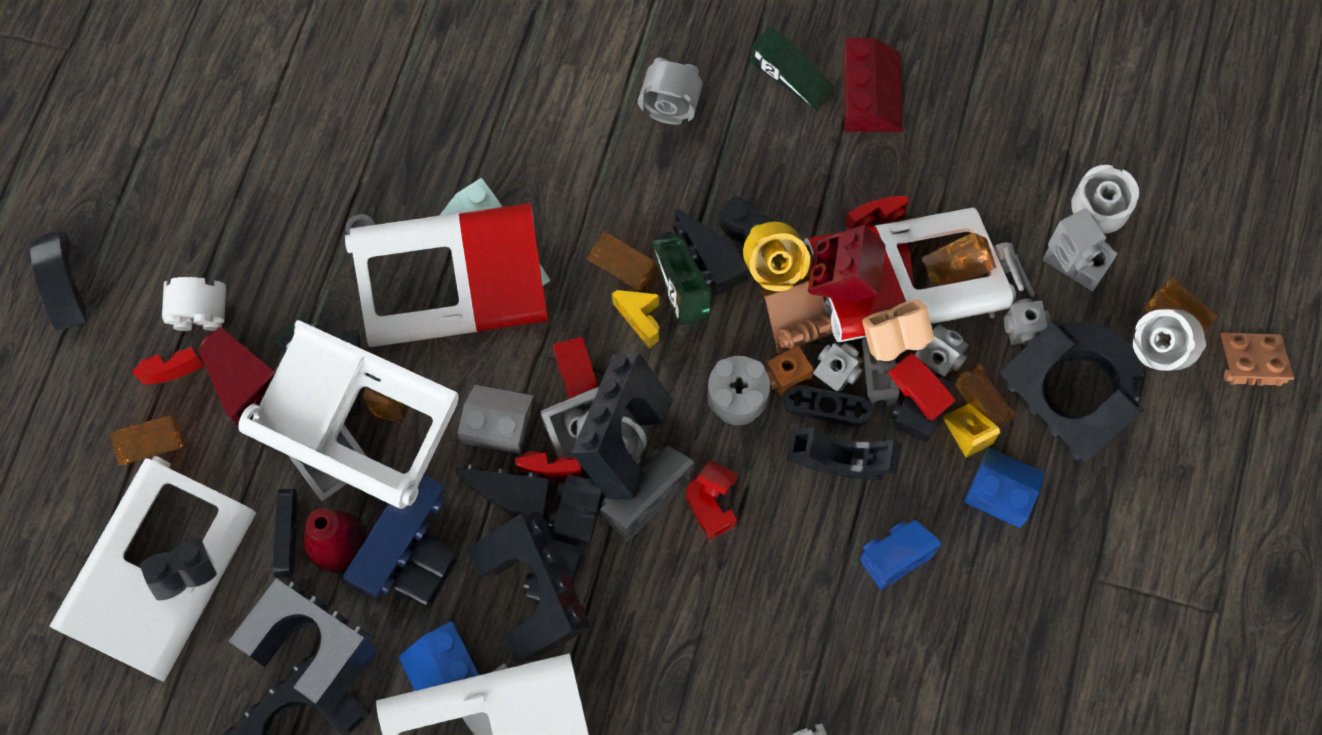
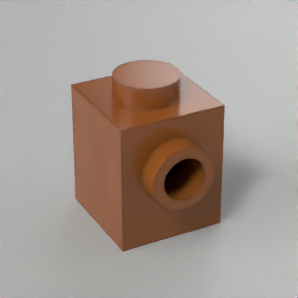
[765,345,814,396]

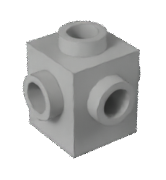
[1004,299,1050,345]
[915,324,969,377]
[813,342,864,391]

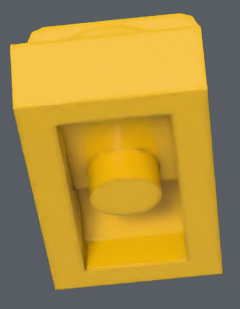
[612,290,660,348]

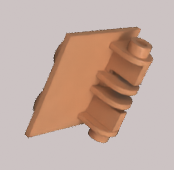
[765,281,833,354]
[1220,333,1294,386]

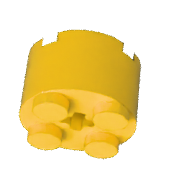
[743,222,810,291]

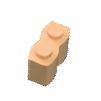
[862,299,934,361]

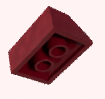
[842,38,903,132]

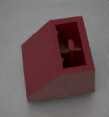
[808,225,886,302]

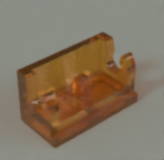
[586,231,657,290]
[922,233,997,286]
[1144,276,1219,332]
[955,363,1017,428]
[363,387,405,424]
[110,415,183,466]

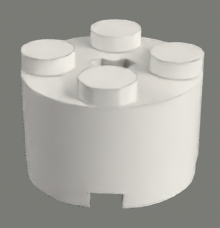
[1071,165,1139,234]
[162,277,226,331]
[1133,309,1206,371]

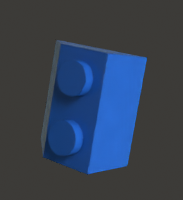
[963,447,1045,528]
[860,520,941,590]
[398,621,480,691]

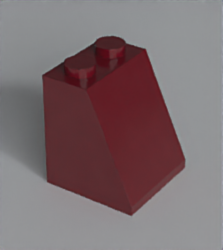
[198,326,275,435]

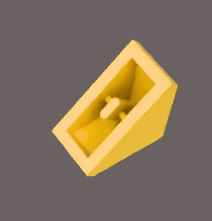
[943,403,1000,458]

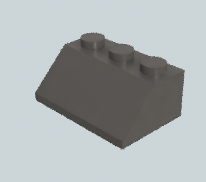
[600,445,694,542]

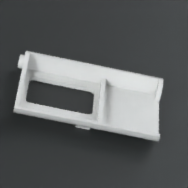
[239,320,458,509]
[49,456,256,682]
[376,653,589,735]

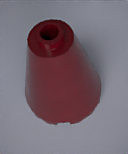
[303,509,367,572]

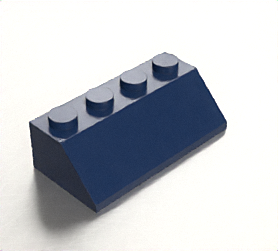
[343,470,446,600]

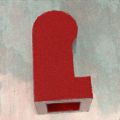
[686,479,737,541]

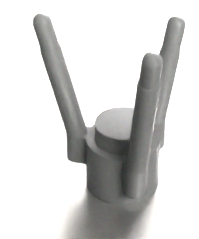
[988,242,1035,318]

